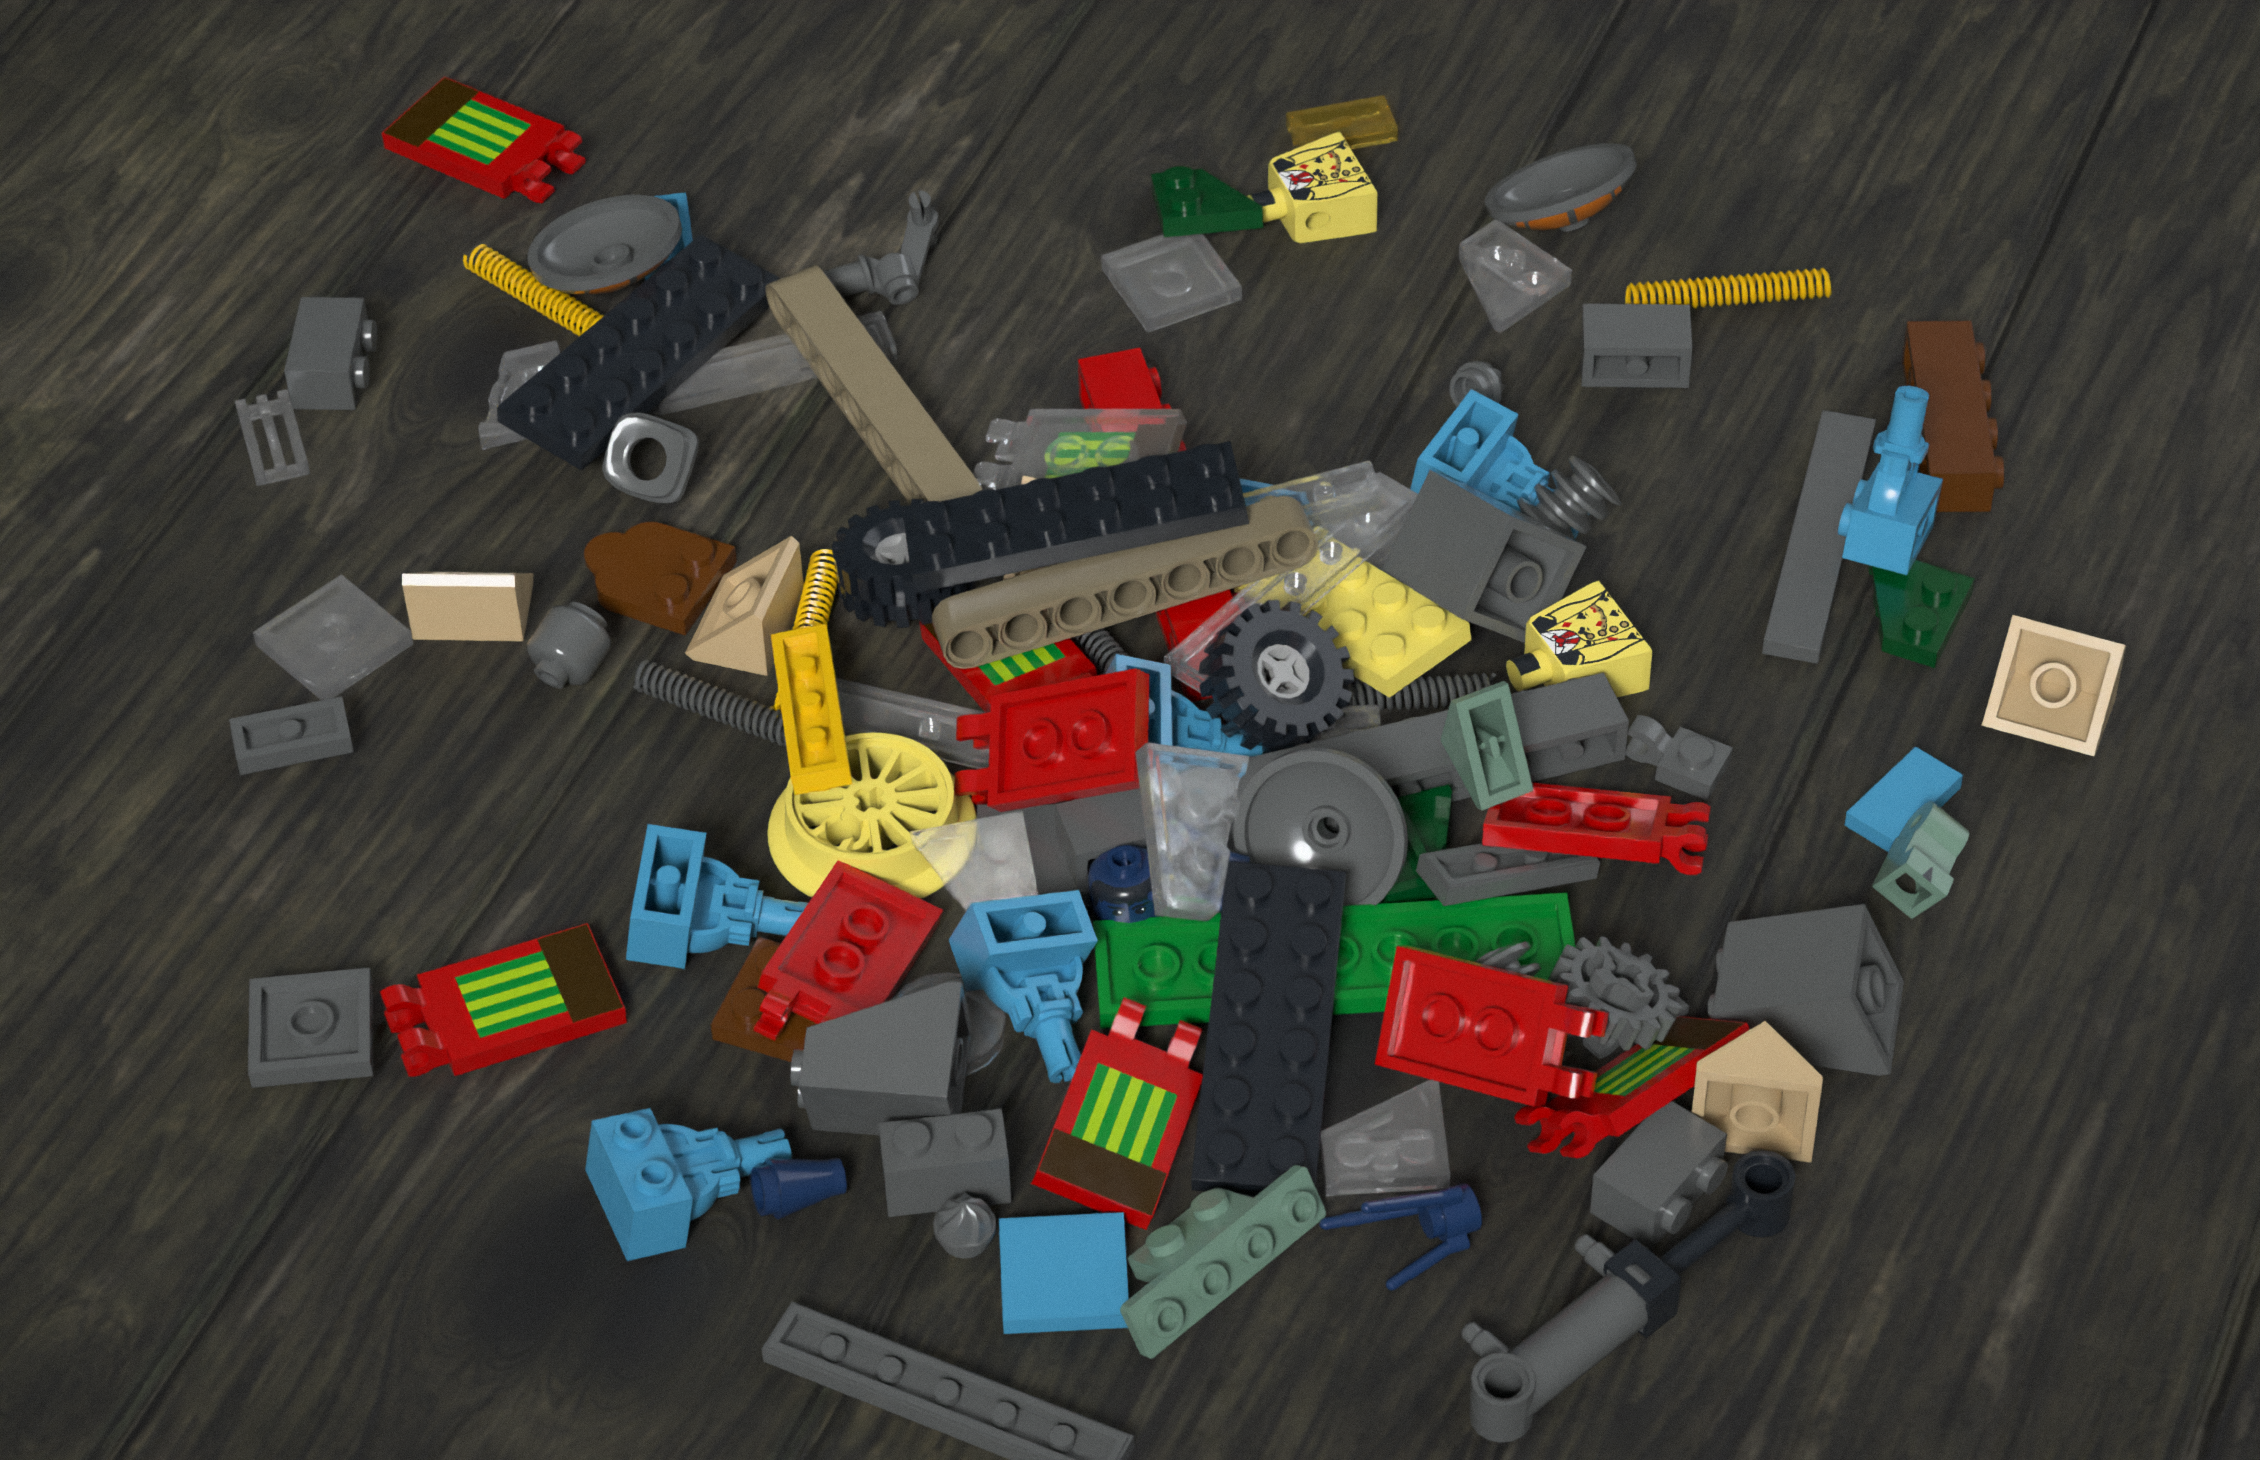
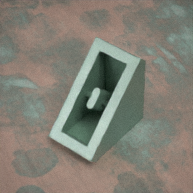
[1440,681,1534,811]

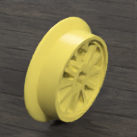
[767,733,977,899]

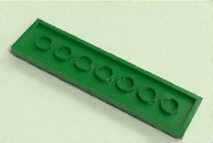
[1093,893,1576,1029]

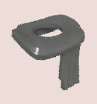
[602,412,699,503]

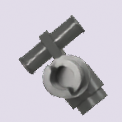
[823,190,939,305]

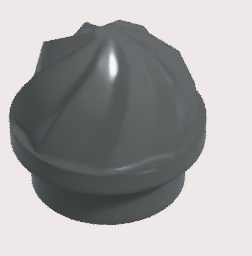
[1449,361,1506,407]
[933,1193,996,1258]

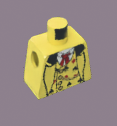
[1247,132,1378,243]
[1506,580,1652,697]

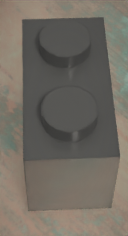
[284,297,377,410]
[1580,303,1692,388]
[1590,1101,1728,1250]
[878,1109,1012,1217]

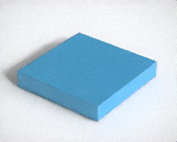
[999,1212,1129,1334]

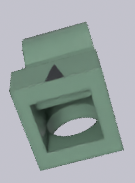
[1872,801,1969,919]

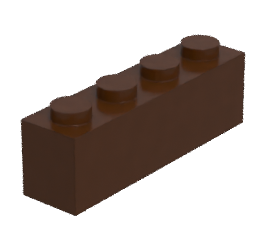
[1902,320,2004,512]

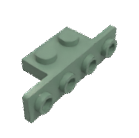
[1120,1165,1326,1358]

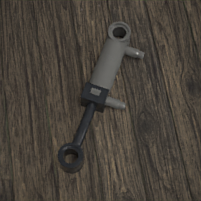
[1461,1150,1796,1443]

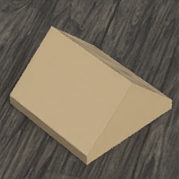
[685,536,804,676]
[402,572,533,641]
[1982,615,2126,756]
[1692,1021,1823,1162]

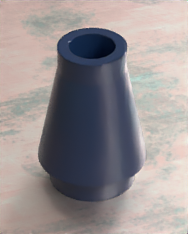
[750,1158,847,1219]

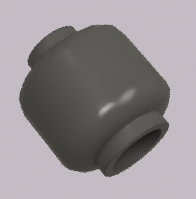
[527,602,611,689]

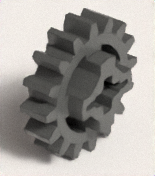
[1548,937,1682,1050]

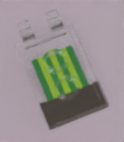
[973,409,1187,490]

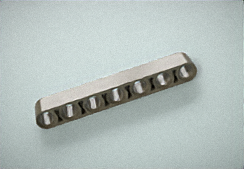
[766,265,982,504]
[932,496,1318,669]

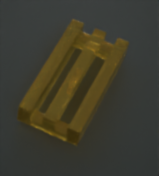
[1286,95,1398,149]

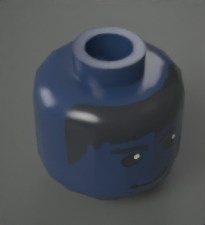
[1088,845,1167,923]

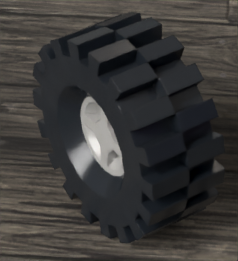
[832,499,976,628]
[1198,599,1354,754]

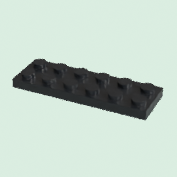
[497,234,781,471]
[902,441,1249,593]
[1191,861,1346,1196]

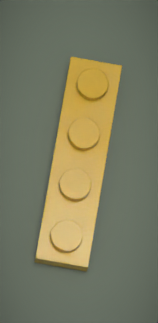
[770,624,852,795]

